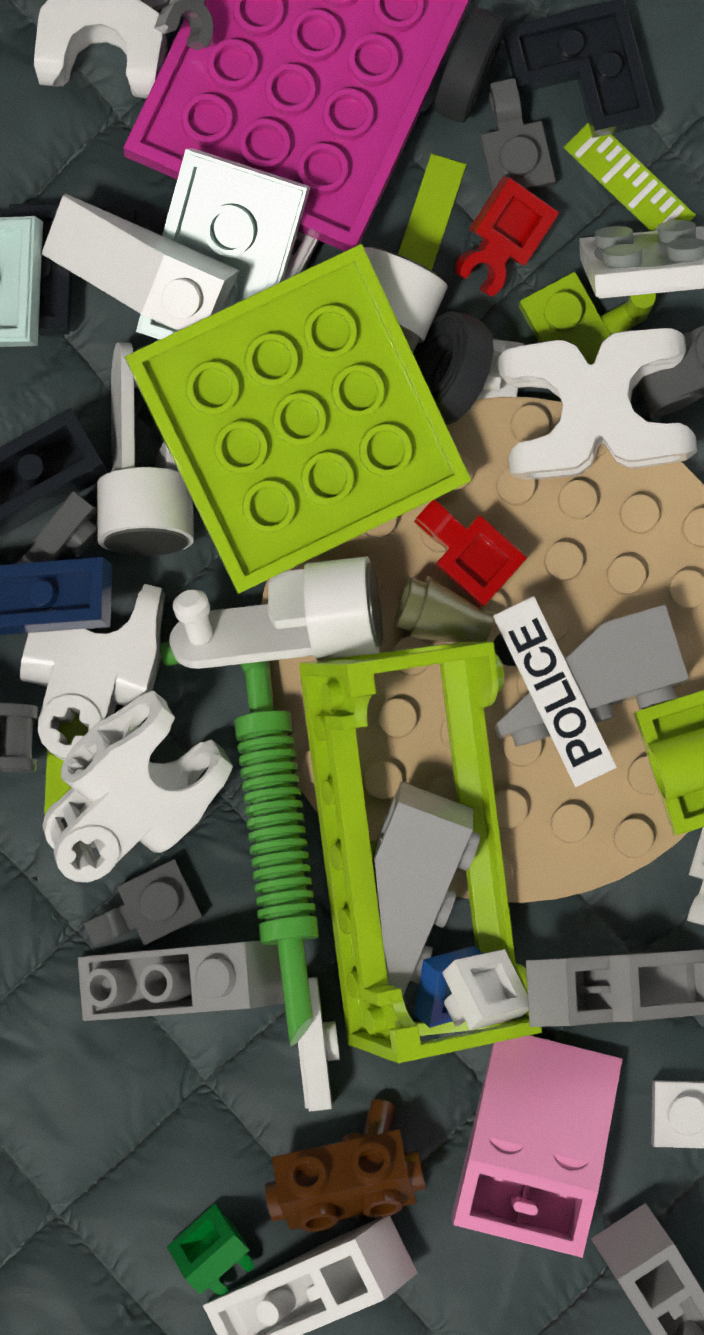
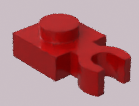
[453,176,559,297]

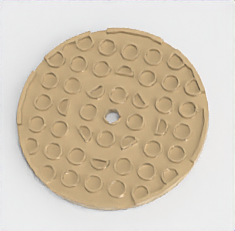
[261,397,704,903]

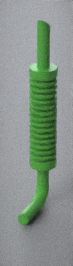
[160,640,319,1047]

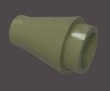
[394,576,494,643]

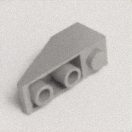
[494,604,689,747]
[375,781,480,996]
[78,941,285,1021]

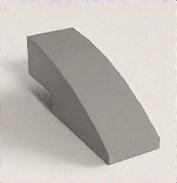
[526,949,704,1027]

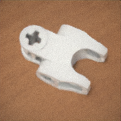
[20,584,165,761]
[42,691,233,882]

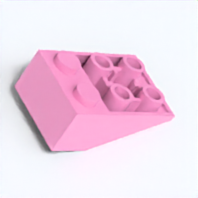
[451,1035,622,1258]

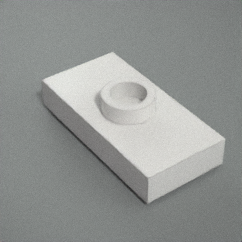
[298,977,340,1112]

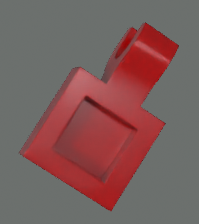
[414,499,527,608]

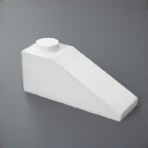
[41,194,240,331]
[203,1216,418,1335]

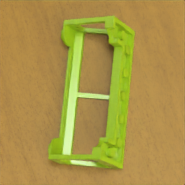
[299,642,542,1063]

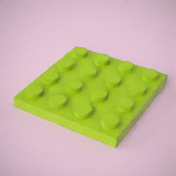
[124,244,472,594]

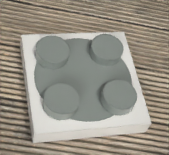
[579,220,704,299]

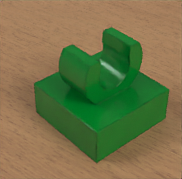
[167,1204,254,1296]

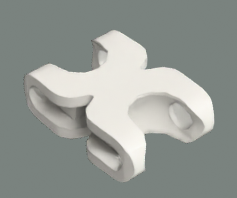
[34,0,170,99]
[497,328,697,480]

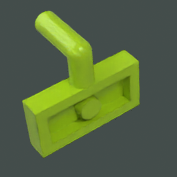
[518,271,656,365]

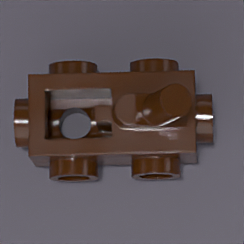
[265,1099,427,1232]

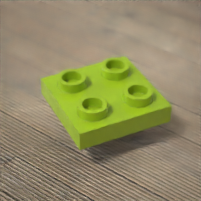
[633,690,704,836]

